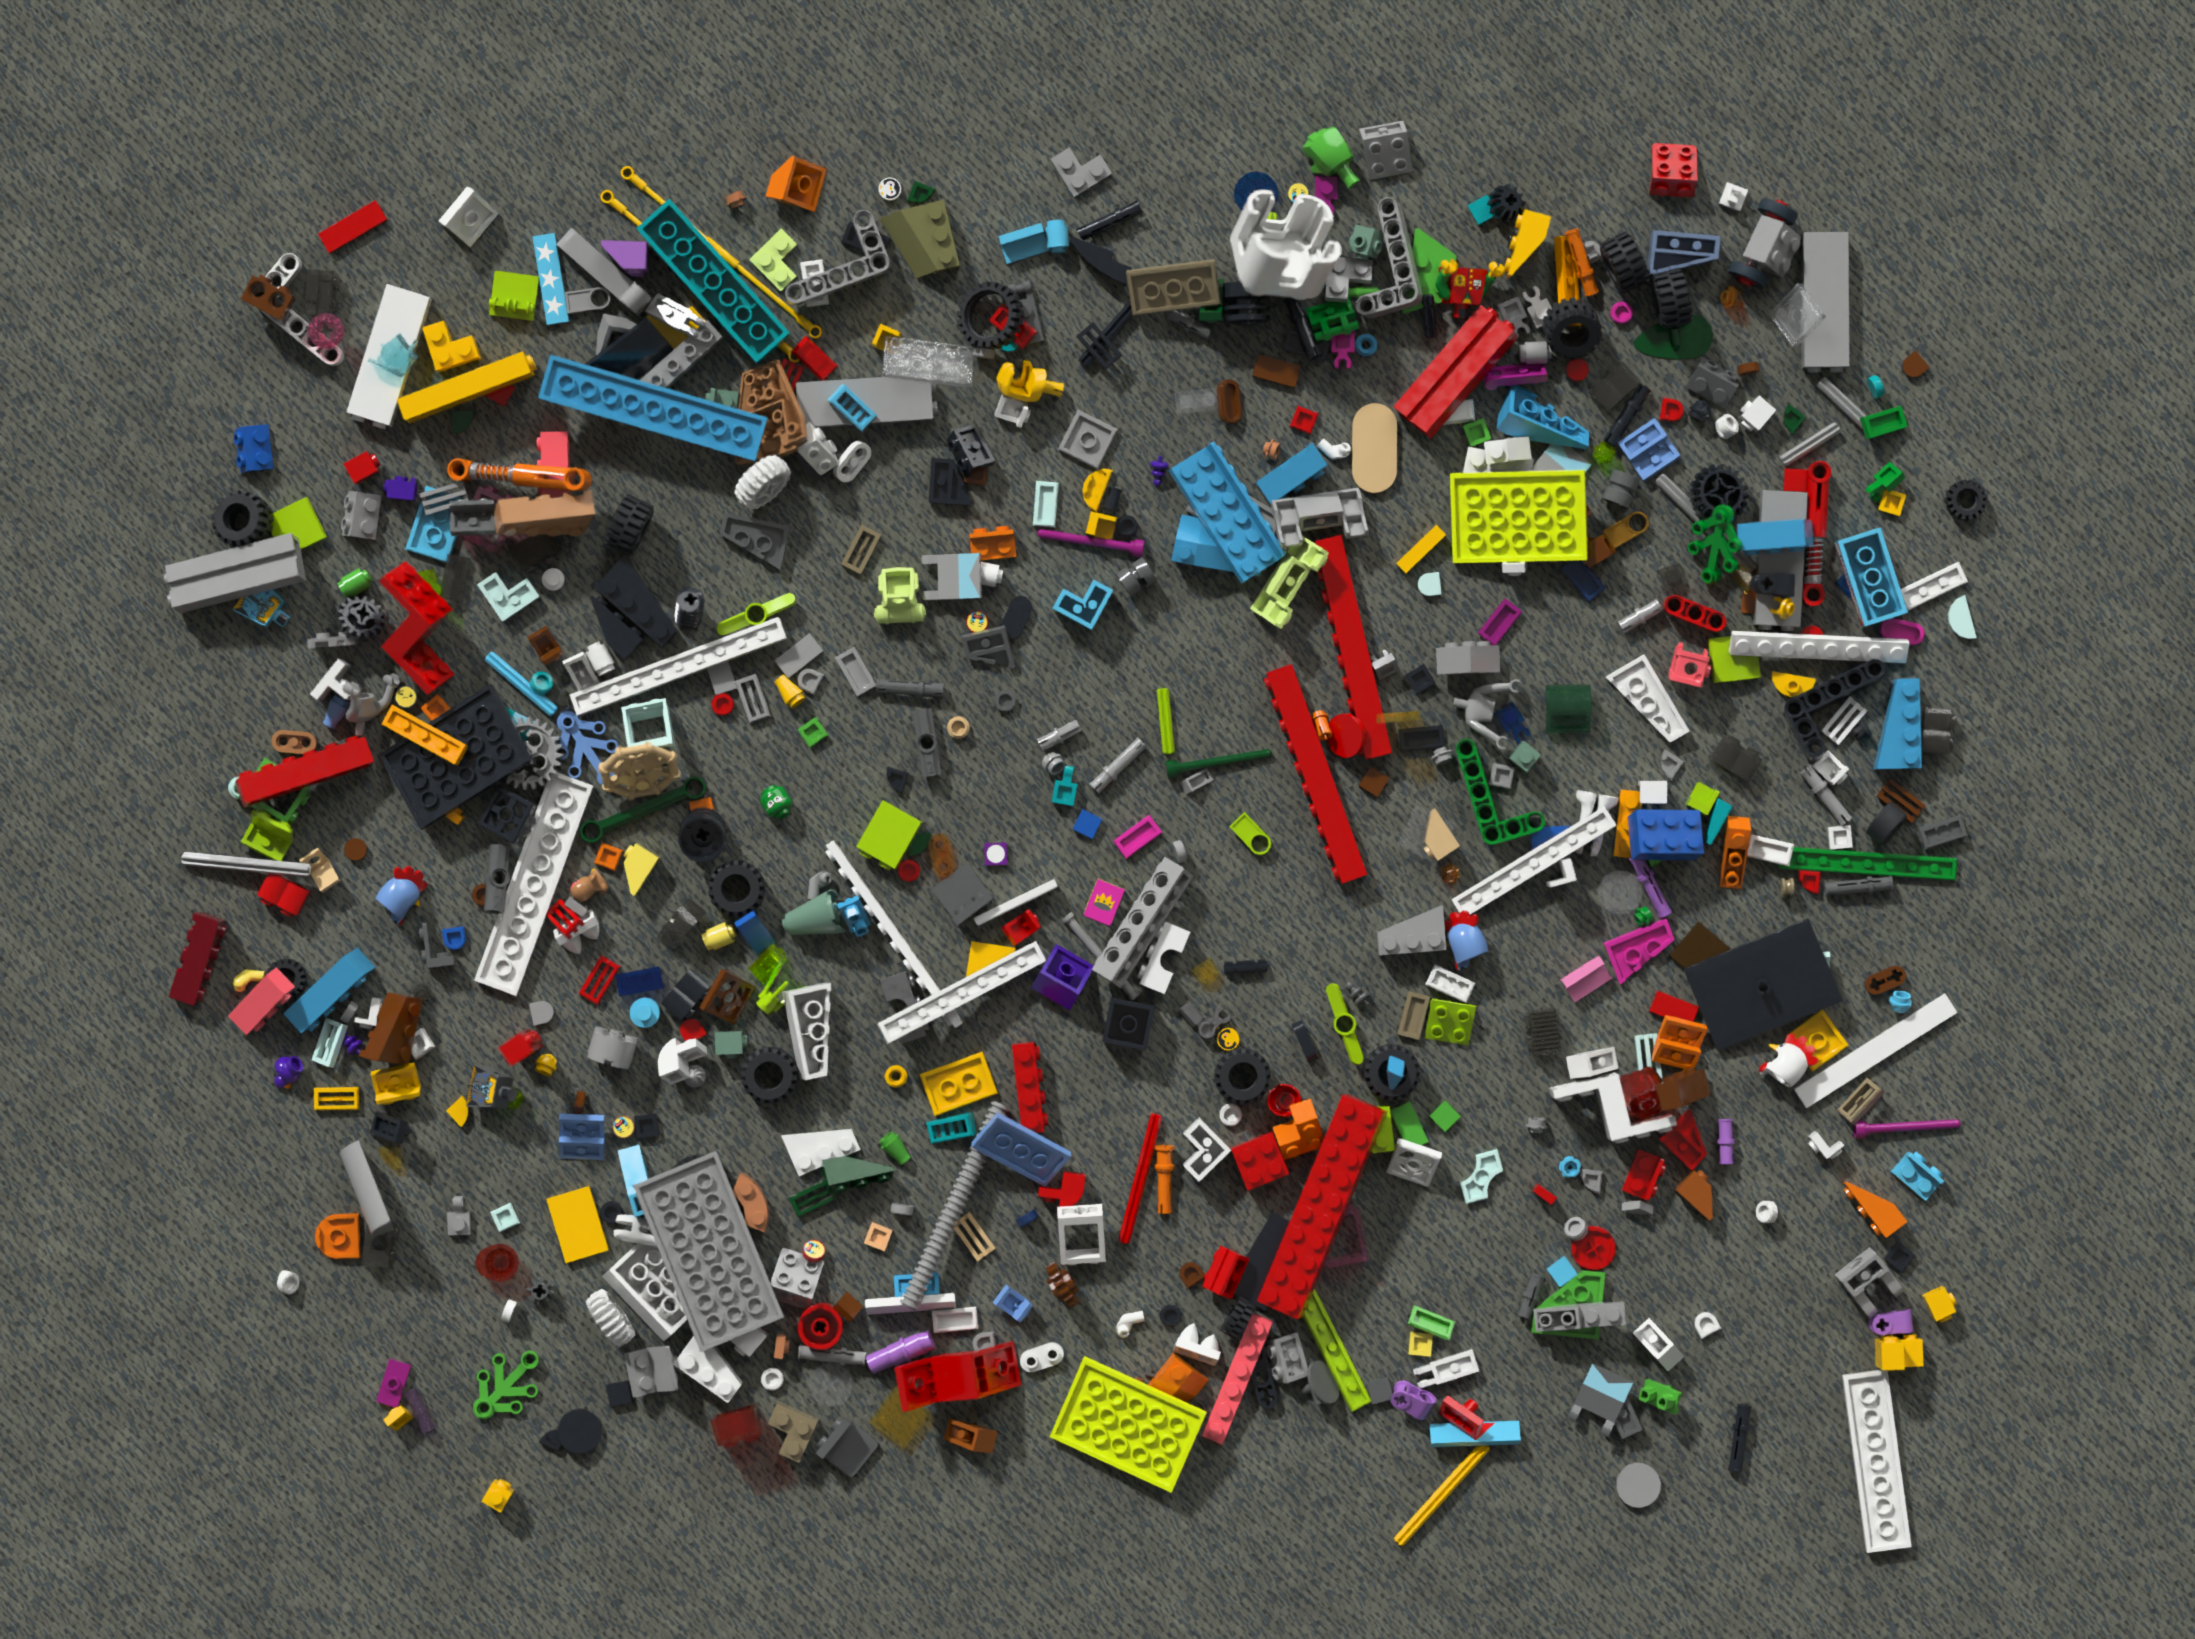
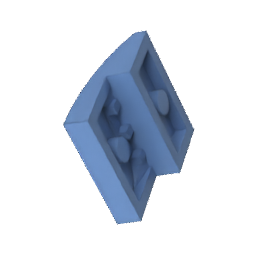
[1618,418,1681,483]
[559,1114,605,1160]

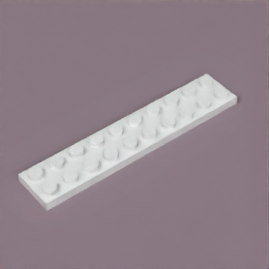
[474,773,594,996]

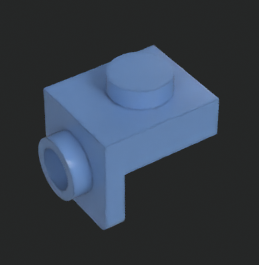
[993,1285,1033,1323]

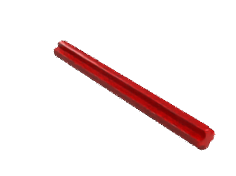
[1118,1113,1162,1244]

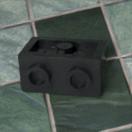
[947,424,995,478]

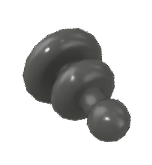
[1346,982,1370,1006]

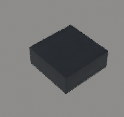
[1405,664,1436,694]
[634,1113,659,1138]
[1883,1241,1915,1272]
[606,1380,633,1407]

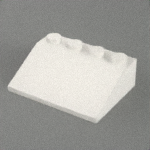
[602,1231,687,1342]

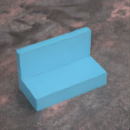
[998,223,1049,264]

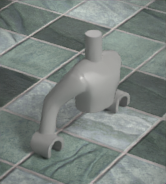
[343,673,401,736]
[1453,679,1521,750]

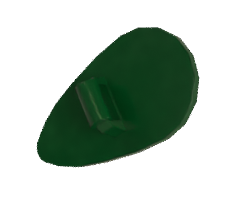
[1633,314,1713,359]

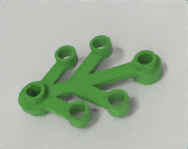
[473,1350,540,1419]

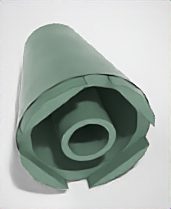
[782,889,847,935]

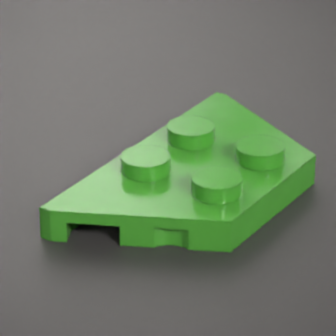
[1402,228,1457,314]

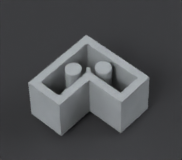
[1436,641,1500,675]

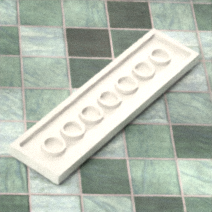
[1842,1370,1912,1553]

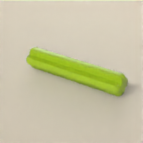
[1157,688,1175,754]

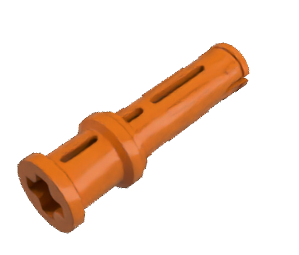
[1155,1145,1175,1214]

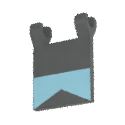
[1568,1363,1634,1437]

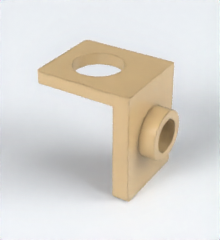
[299,848,340,893]

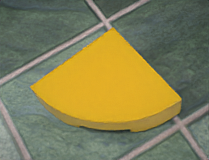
[446,1095,469,1127]

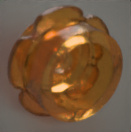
[1442,863,1460,885]

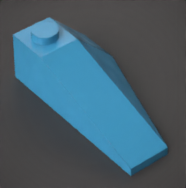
[1171,514,1261,576]

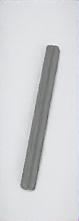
[1655,474,1757,574]
[181,852,312,877]

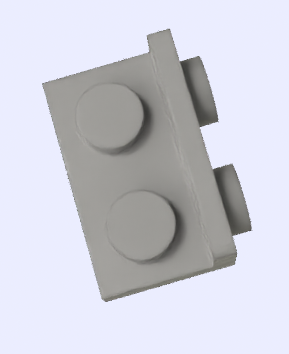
[1265,1332,1308,1384]

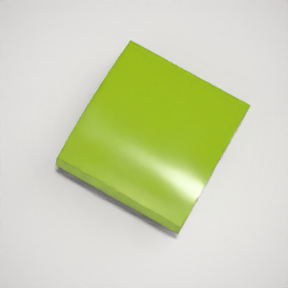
[270,497,327,550]
[1708,636,1761,683]

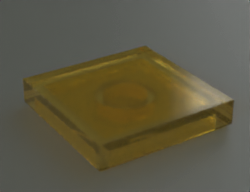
[869,1385,931,1448]

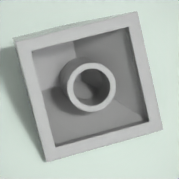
[596,314,637,355]

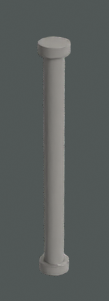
[1061,912,1141,1001]

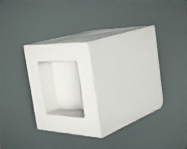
[1638,781,1667,803]

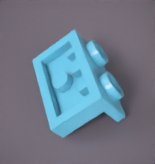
[1891,1151,1945,1201]

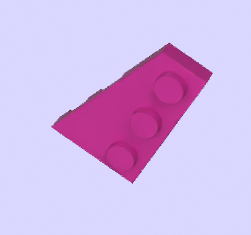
[1603,918,1675,985]

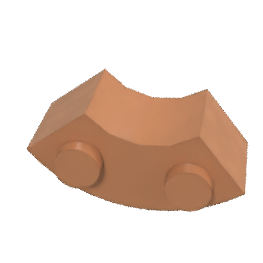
[733,1172,769,1232]

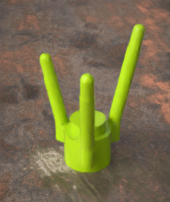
[756,958,806,1015]

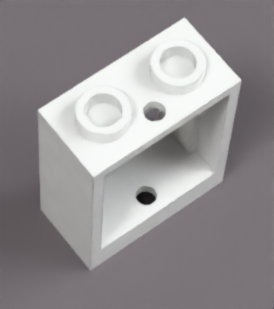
[1057,1204,1106,1266]

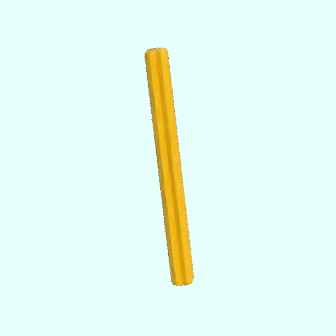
[1394,1445,1490,1546]

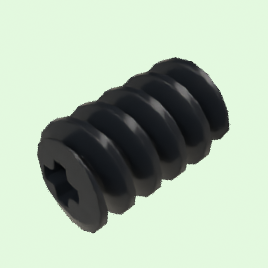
[674,587,705,631]

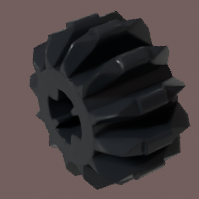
[1487,184,1526,223]

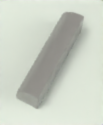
[340,1140,394,1238]

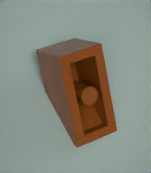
[1675,1170,1713,1221]
[944,1418,997,1453]

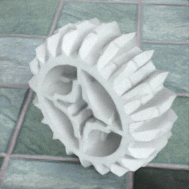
[735,455,791,510]
[586,1289,635,1347]

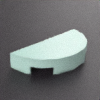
[1948,595,1977,639]

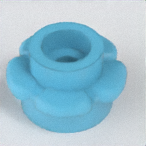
[1559,1156,1581,1178]

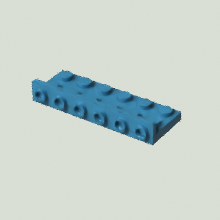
[1169,442,1286,584]

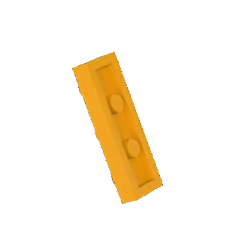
[1613,790,1642,858]

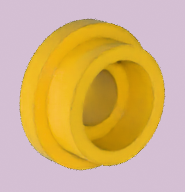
[885,1065,907,1088]

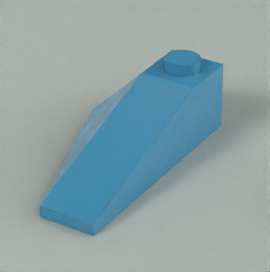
[1497,385,1589,449]

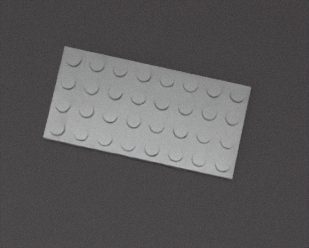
[632,1151,784,1352]

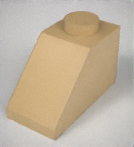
[1423,809,1460,861]

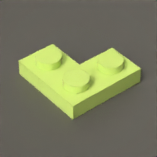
[749,228,797,292]

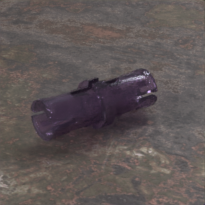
[404,1387,435,1434]

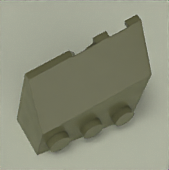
[879,200,960,278]

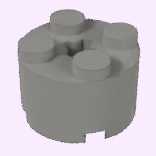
[587,1026,638,1069]

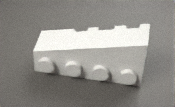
[782,983,831,1080]

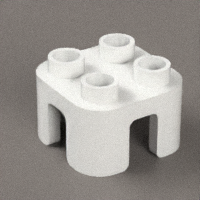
[1230,190,1341,300]

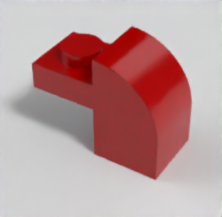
[1038,1171,1086,1207]

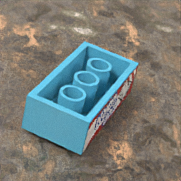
[1834,527,1908,627]

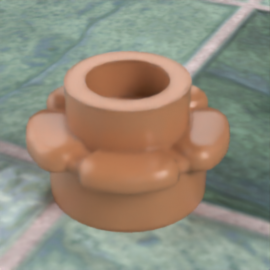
[725,190,746,209]
[1262,439,1281,461]

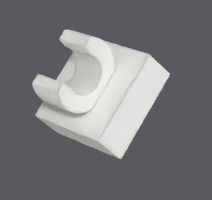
[1719,182,1748,212]

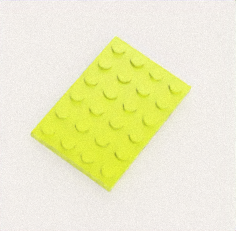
[1450,470,1588,563]
[1050,1356,1207,1493]

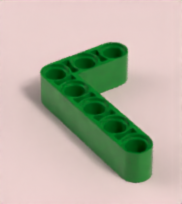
[1456,738,1546,845]

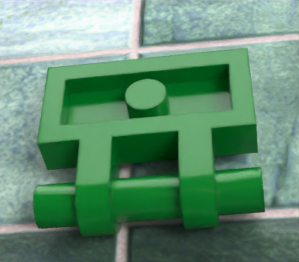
[1306,296,1359,342]

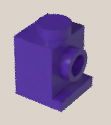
[384,476,418,501]

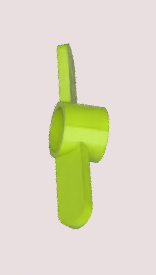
[716,593,796,635]
[1326,983,1364,1065]

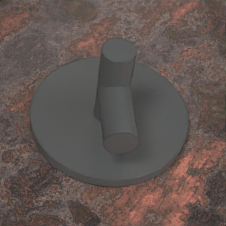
[1301,1360,1339,1406]

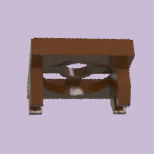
[699,969,756,1025]

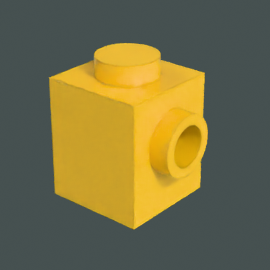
[1922,1286,1957,1323]
[481,1479,514,1513]

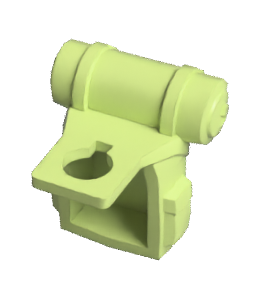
[874,567,926,624]

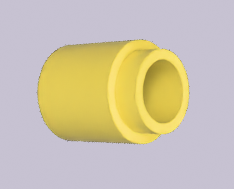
[702,922,737,950]

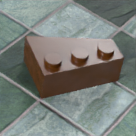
[359,992,422,1065]

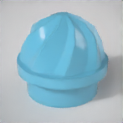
[1889,991,1912,1013]

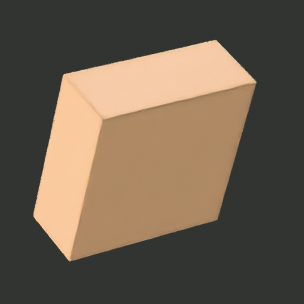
[864,1222,893,1251]

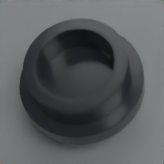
[1116,515,1138,538]

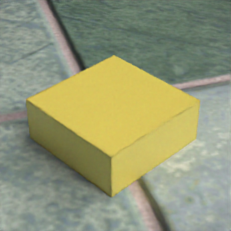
[1408,1332,1433,1356]

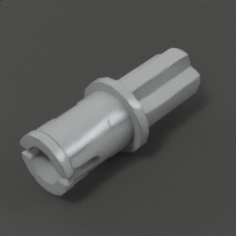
[1037,720,1082,752]

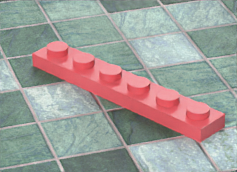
[1202,1313,1274,1445]

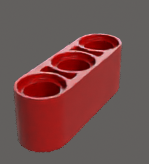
[1662,595,1726,632]

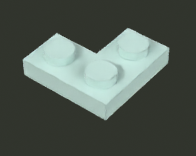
[477,572,540,622]

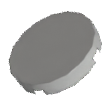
[1616,1463,1661,1508]

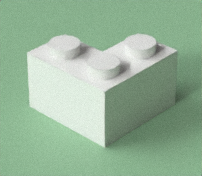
[1183,1117,1231,1182]

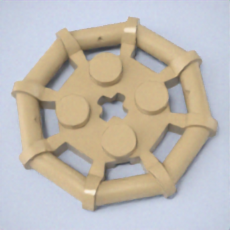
[598,742,681,801]

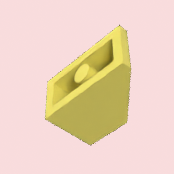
[623,843,660,896]

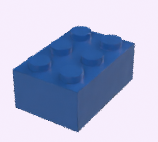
[1628,810,1704,861]

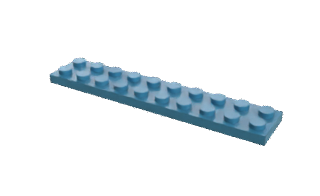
[538,355,768,461]

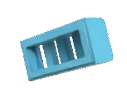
[827,384,877,432]

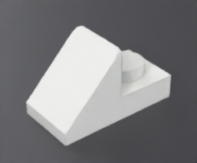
[1484,437,1532,465]

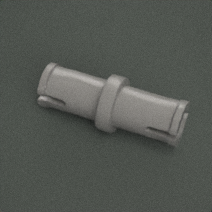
[1618,599,1663,634]

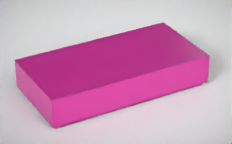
[1114,815,1162,859]

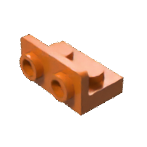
[969,526,1016,561]

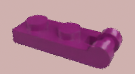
[1483,364,1547,391]

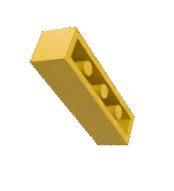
[1396,525,1446,574]

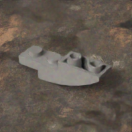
[1534,1301,1627,1332]

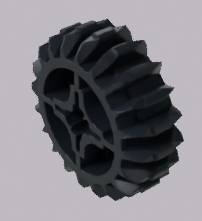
[1689,464,1749,521]

